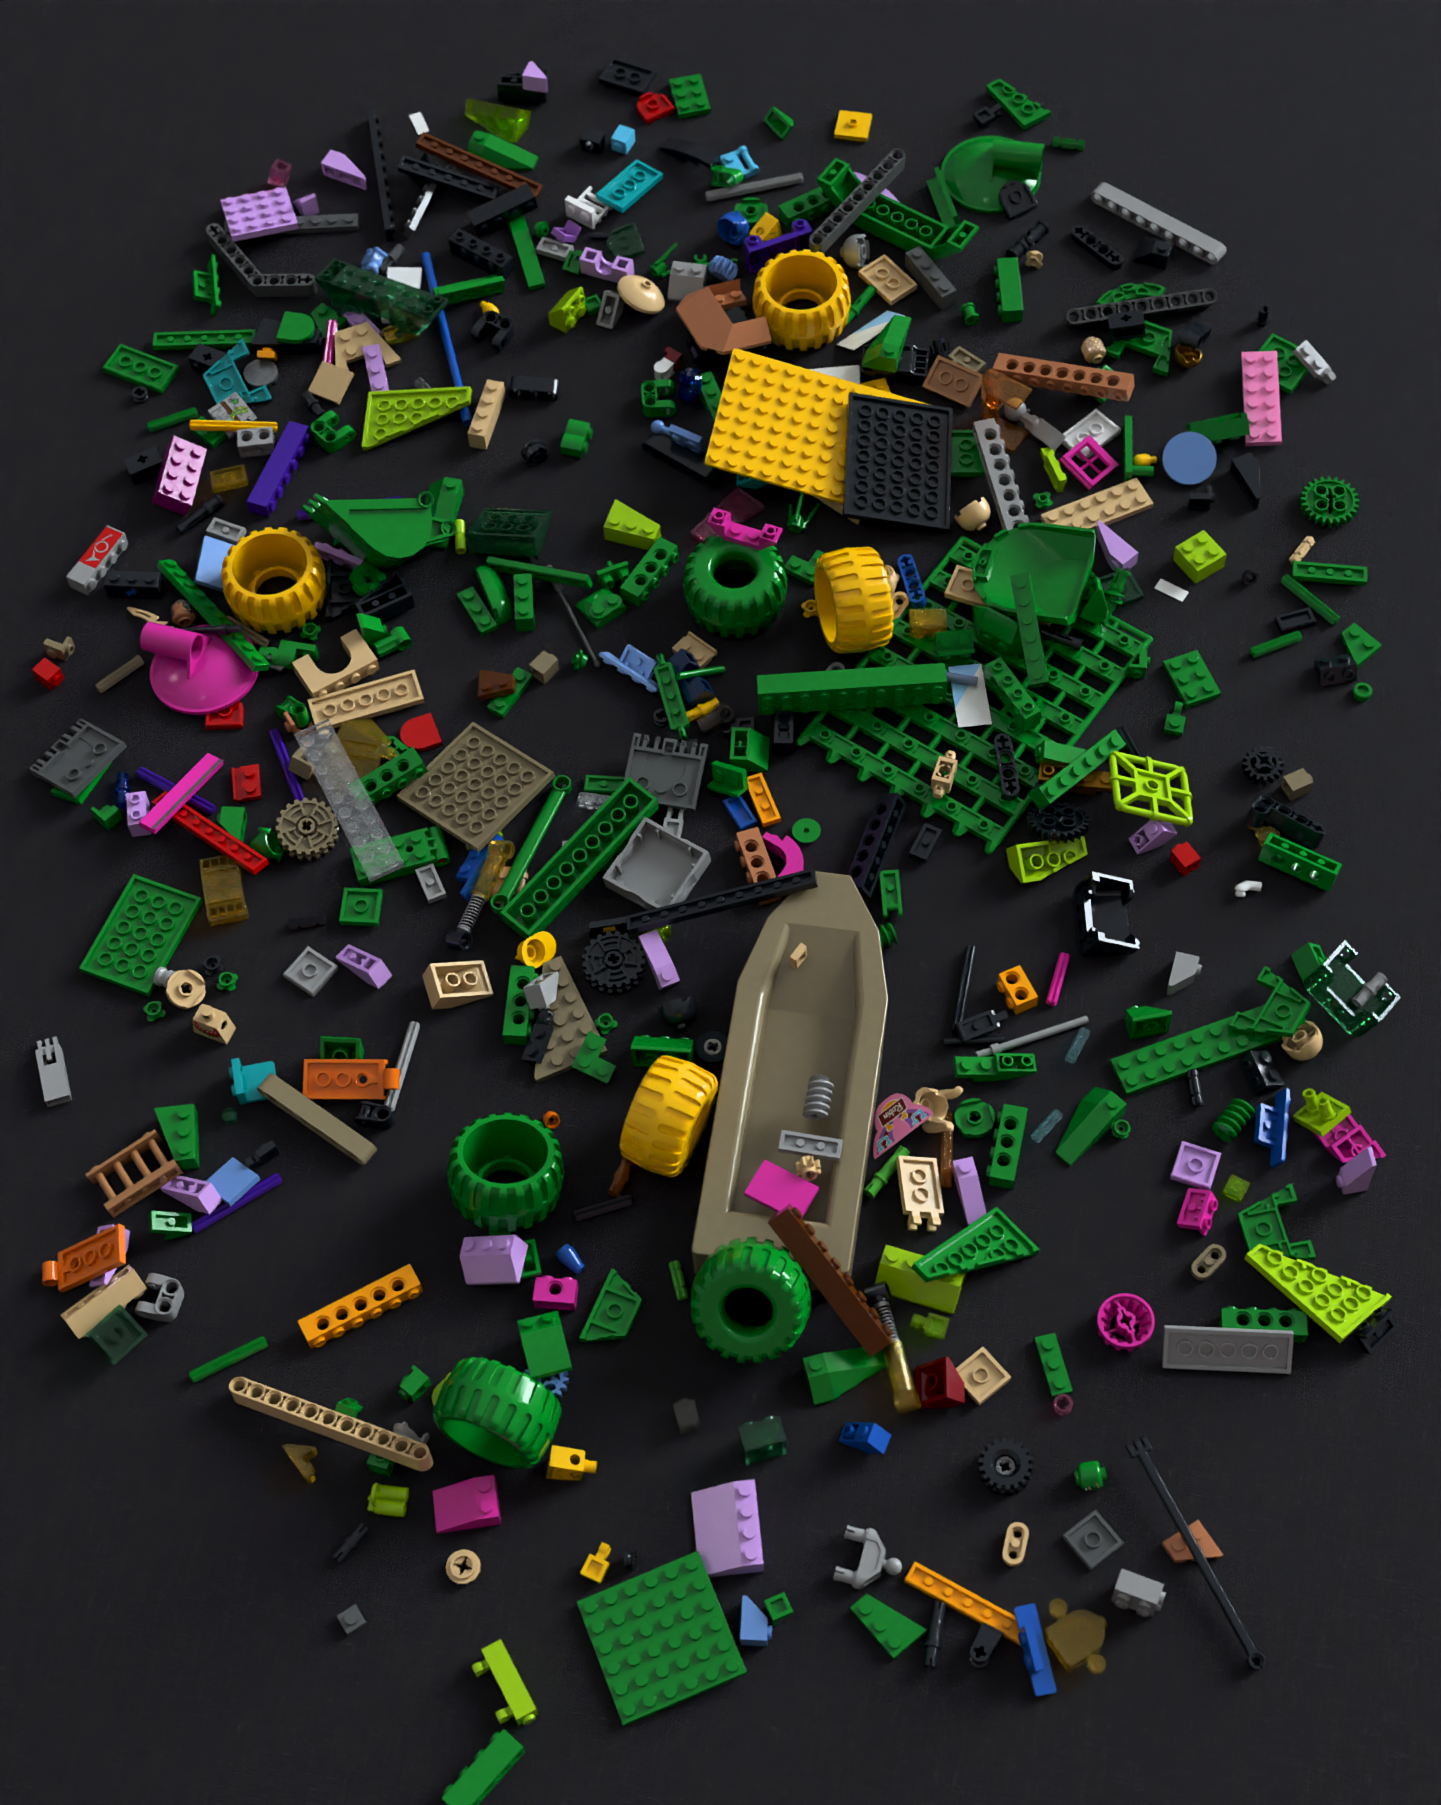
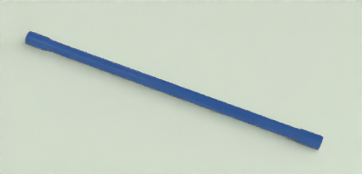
[420,252,472,426]

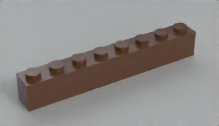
[768,1204,892,1357]

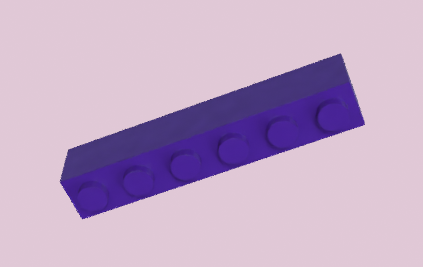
[247,421,312,517]

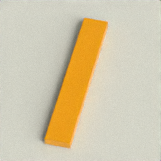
[904,1561,1021,1646]

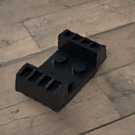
[860,344,929,386]

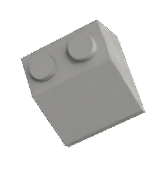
[667,261,708,302]

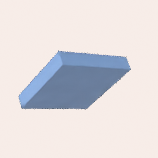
[206,1157,260,1207]

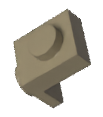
[43,636,75,661]

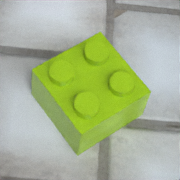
[1173,530,1227,584]

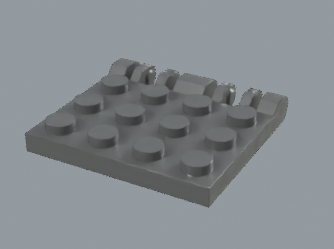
[28,718,127,798]
[624,733,709,812]

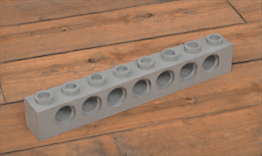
[972,418,1029,530]

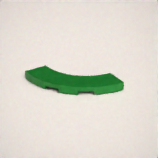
[1096,283,1166,313]

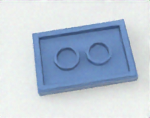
[194,536,236,592]

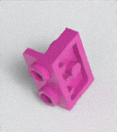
[1176,1188,1218,1236]

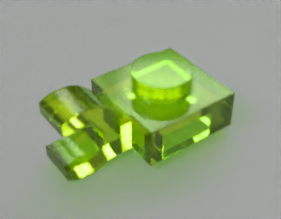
[910,1312,950,1340]

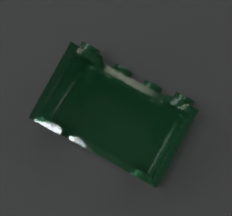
[1304,940,1401,1037]

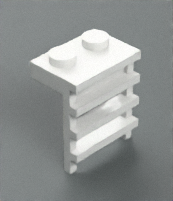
[565,186,613,230]

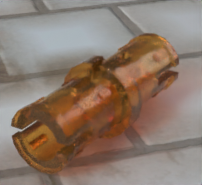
[608,1157,634,1197]

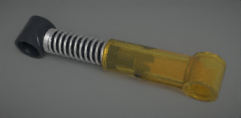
[446,840,515,951]
[865,1281,921,1415]

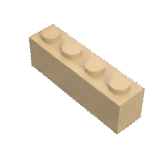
[467,379,506,450]
[61,1265,147,1339]

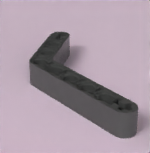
[206,223,318,297]

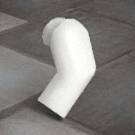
[1235,880,1262,897]

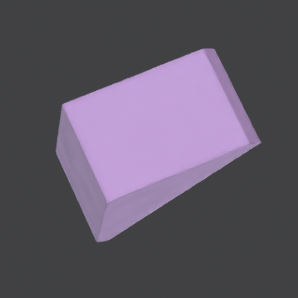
[522,61,548,93]
[292,193,319,216]

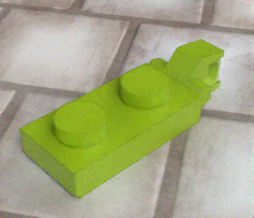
[1040,447,1067,493]

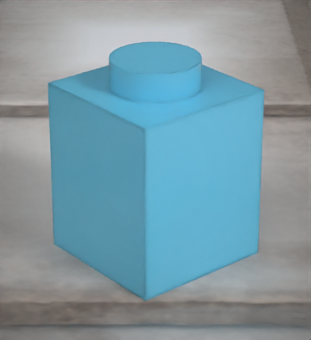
[611,125,635,155]

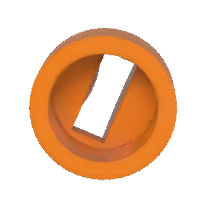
[543,1111,560,1129]

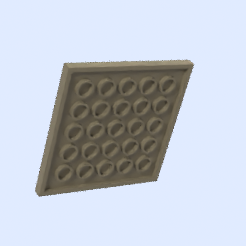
[397,722,555,853]

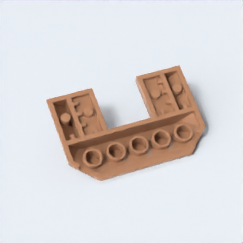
[676,279,772,355]

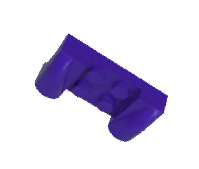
[744,219,813,275]

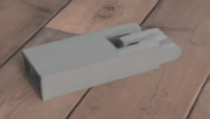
[35,1036,72,1107]

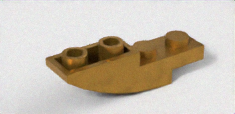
[1038,763,1112,795]

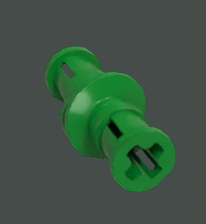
[1101,567,1131,624]

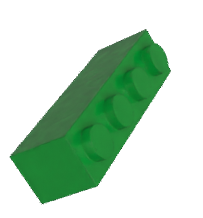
[993,257,1023,322]
[442,1729,525,1805]

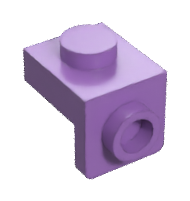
[551,220,581,243]

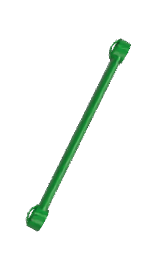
[490,775,572,915]

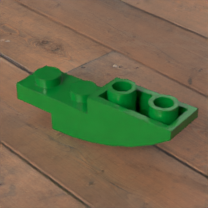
[953,1053,1037,1082]

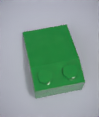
[517,1311,572,1380]

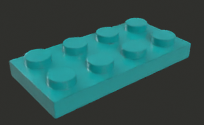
[596,159,663,213]

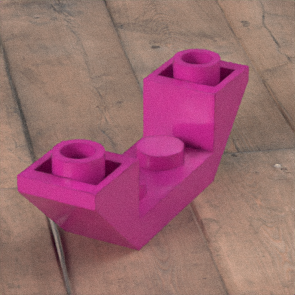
[707,508,783,550]

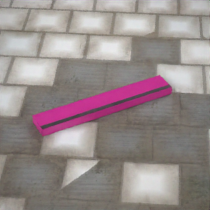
[139,753,223,834]

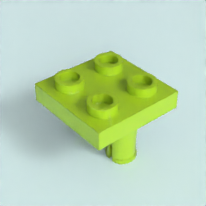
[1293,1088,1352,1137]

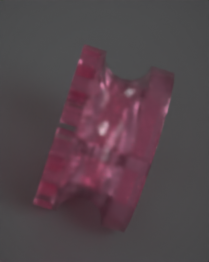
[1053,1394,1073,1416]

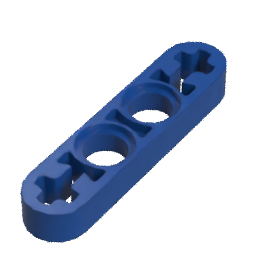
[897,554,927,609]

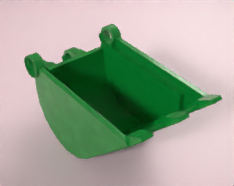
[301,491,457,570]

